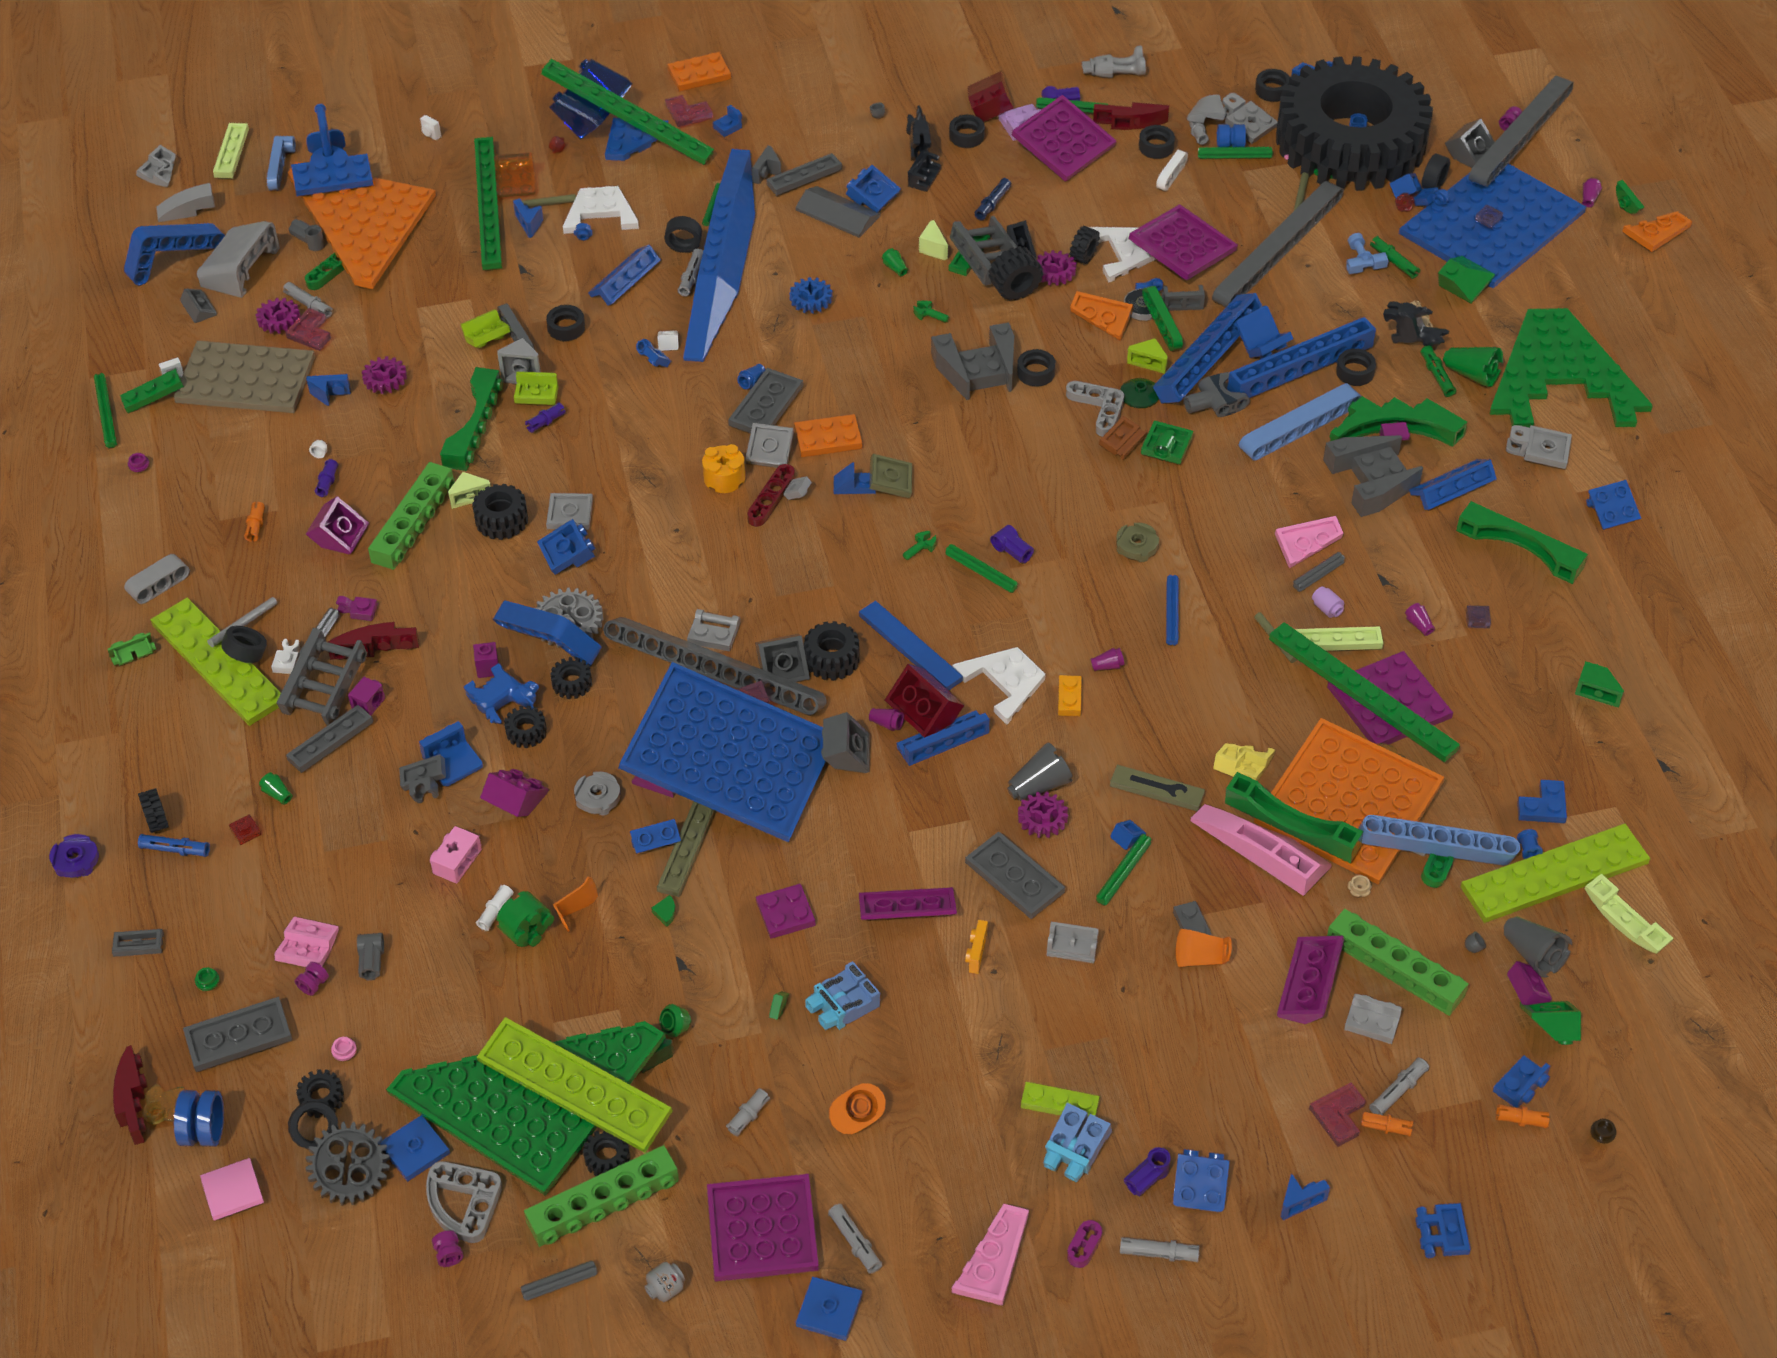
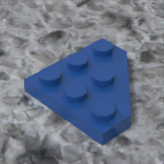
[605,118,669,161]

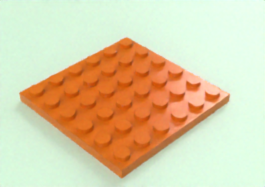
[1254,718,1444,885]

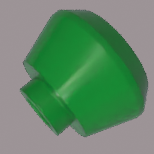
[659,1004,691,1038]

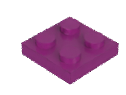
[756,884,816,939]

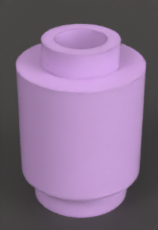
[1312,586,1344,618]

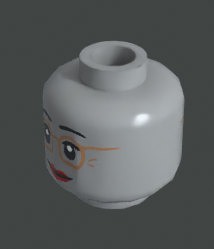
[644,1262,685,1302]

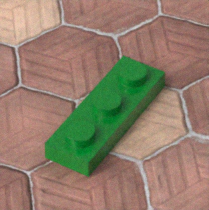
[120,369,184,414]

